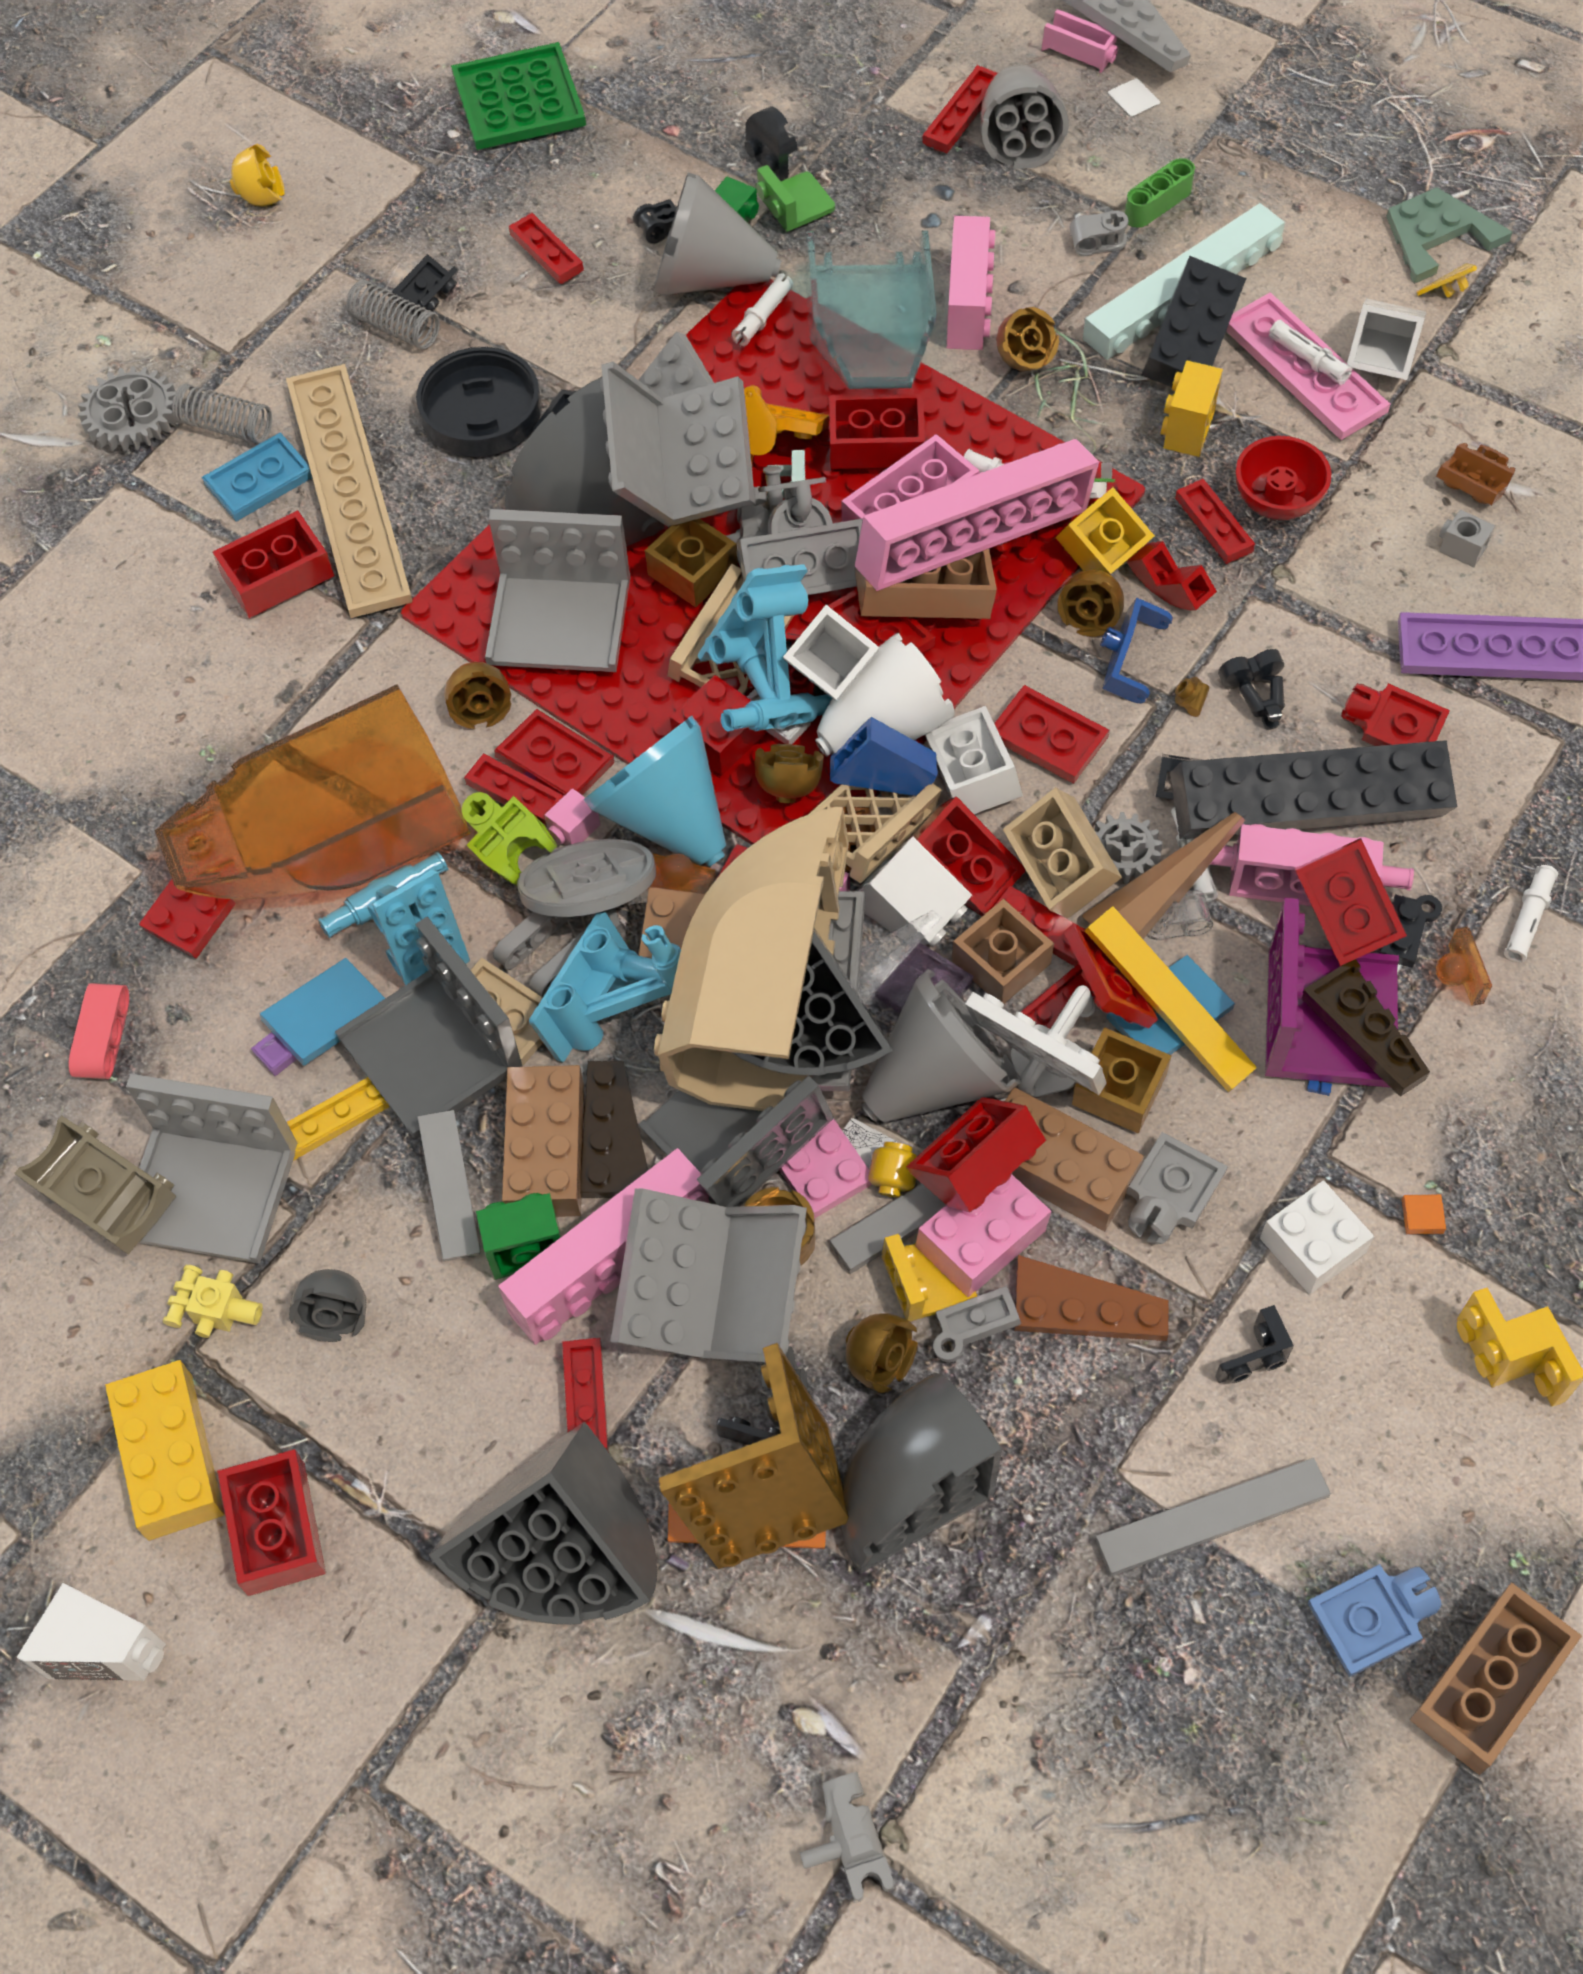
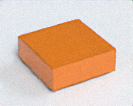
[1402,1194,1446,1234]

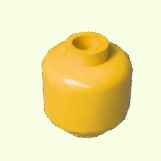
[868,1142,917,1198]

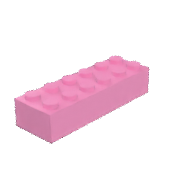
[498,1148,709,1345]

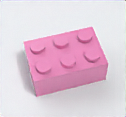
[915,1174,1051,1297]

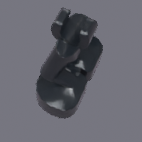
[1218,649,1285,730]

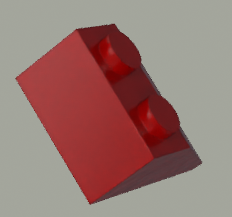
[908,796,1026,916]

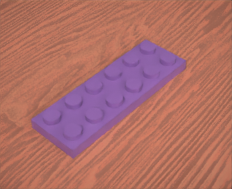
[1398,612,1583,680]

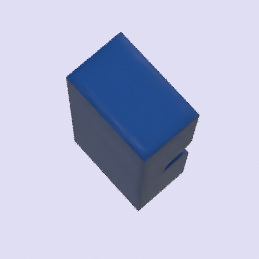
[1307,1080,1332,1096]

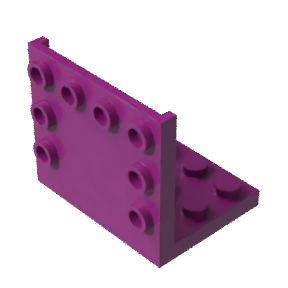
[1265,898,1399,1088]

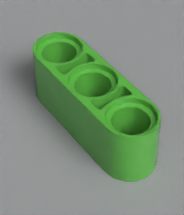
[1125,158,1195,228]

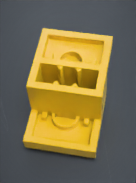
[1456,1287,1583,1407]

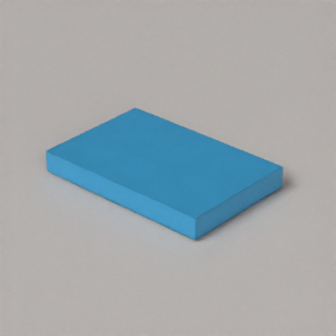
[202,432,312,522]
[1106,955,1235,1055]
[260,958,385,1066]

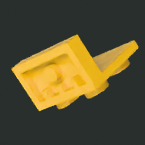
[881,1234,977,1322]

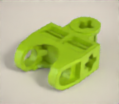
[462,792,558,887]

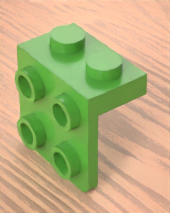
[755,165,835,232]

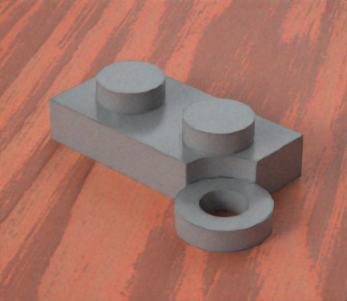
[933,1286,1021,1362]

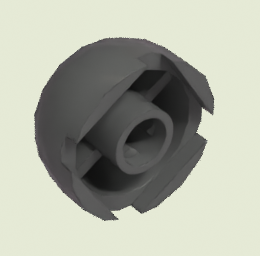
[289,1269,367,1342]

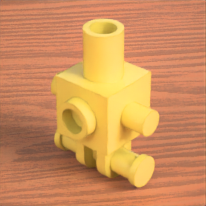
[162,1265,263,1338]

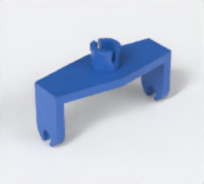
[1100,597,1173,703]

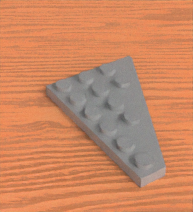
[1063,0,1191,72]

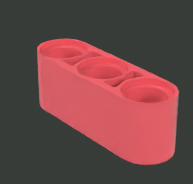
[69,983,129,1079]

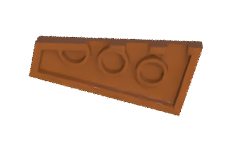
[1014,1255,1169,1341]

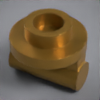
[1175,677,1210,717]

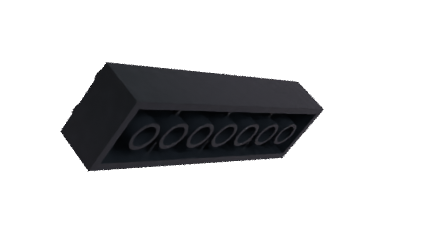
[1170,740,1458,839]

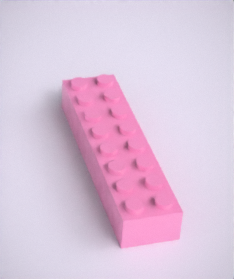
[855,439,1099,591]

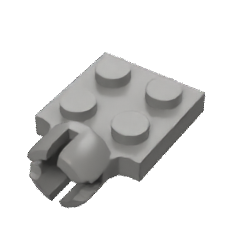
[1126,1132,1228,1245]

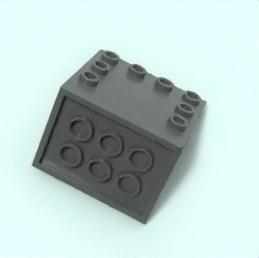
[335,916,523,1140]
[638,1075,834,1207]

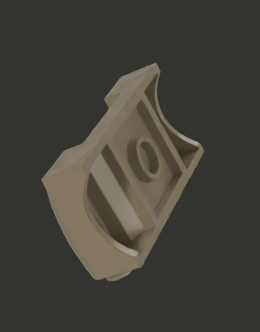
[14,1115,176,1255]

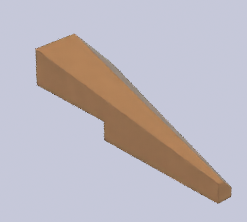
[1082,812,1245,939]

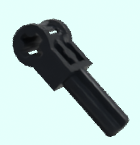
[633,199,677,244]

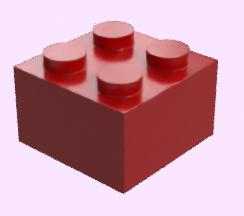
[670,675,766,775]

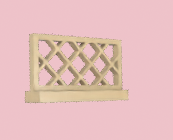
[668,564,794,695]
[808,783,942,883]

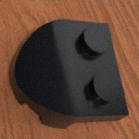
[744,106,798,181]

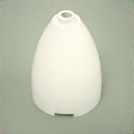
[815,633,955,757]

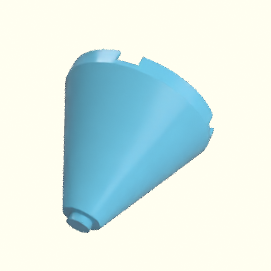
[583,716,726,867]

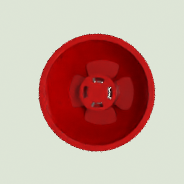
[1235,436,1332,521]

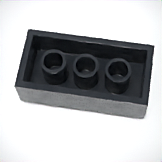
[1141,256,1246,388]

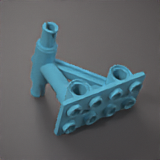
[697,564,832,732]
[318,851,470,985]
[529,911,681,1062]

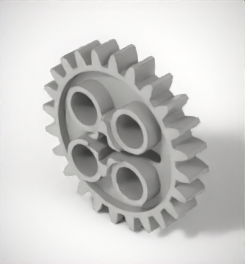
[78,366,179,451]

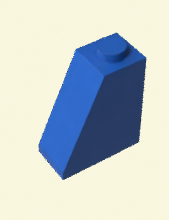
[830,717,938,796]

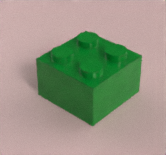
[476,1193,562,1280]

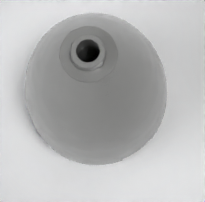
[980,65,1069,169]

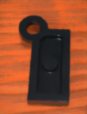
[1379,894,1442,968]

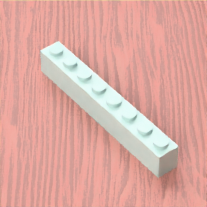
[1083,203,1285,360]

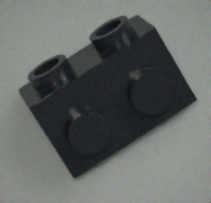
[390,254,459,318]

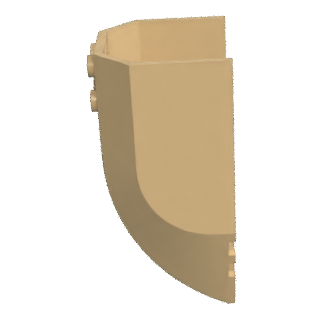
[654,806,849,1111]

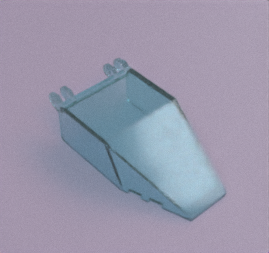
[805,230,937,389]

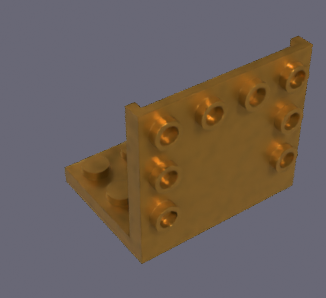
[659,1342,848,1569]

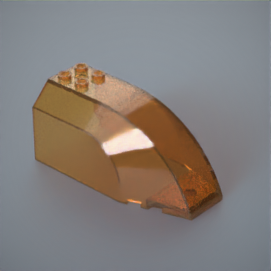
[154,684,471,899]

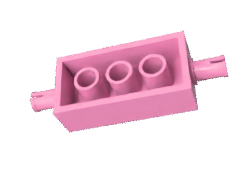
[1211,824,1414,906]

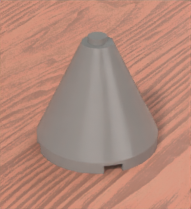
[653,172,782,296]
[861,969,1021,1122]

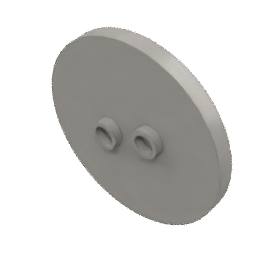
[517,839,656,917]

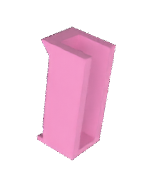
[1041,9,1118,73]

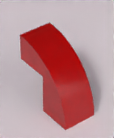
[1126,541,1217,611]

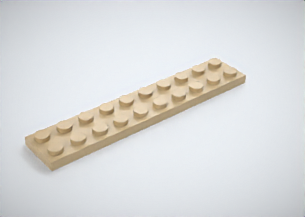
[286,364,413,618]

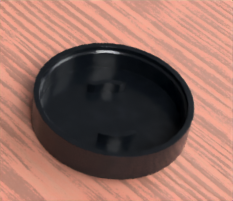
[416,347,542,457]

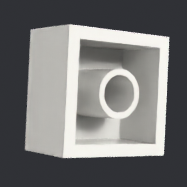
[1260,1180,1374,1295]

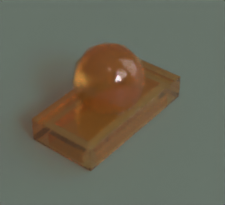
[648,853,716,894]
[1436,926,1492,1006]

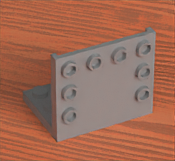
[600,361,755,527]
[485,509,630,672]
[126,1074,298,1264]
[610,1188,807,1364]

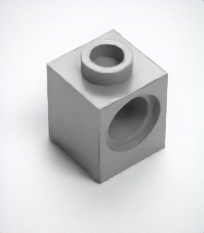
[1439,510,1495,567]

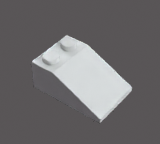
[925,706,1023,815]

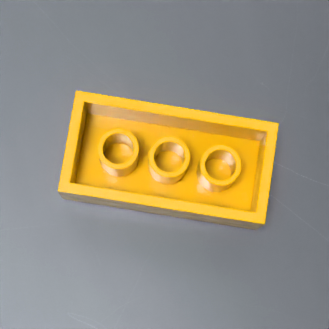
[105,1360,225,1541]

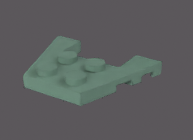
[1386,187,1512,284]

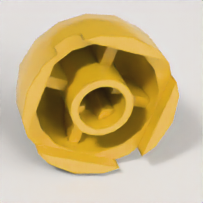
[230,143,285,206]

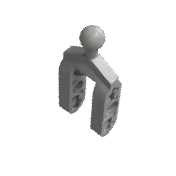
[493,908,621,997]

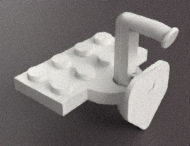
[965,985,1107,1098]

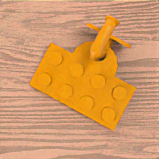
[744,385,830,465]

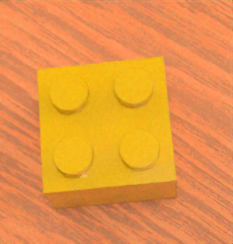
[1160,360,1223,457]
[1056,487,1155,575]

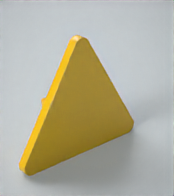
[1416,263,1477,297]

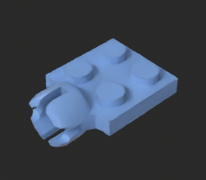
[1308,1564,1442,1677]

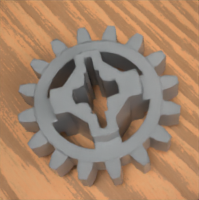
[1094,812,1163,884]

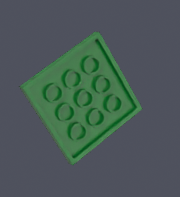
[451,42,587,150]

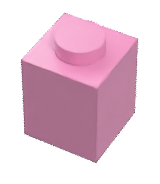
[545,788,601,846]

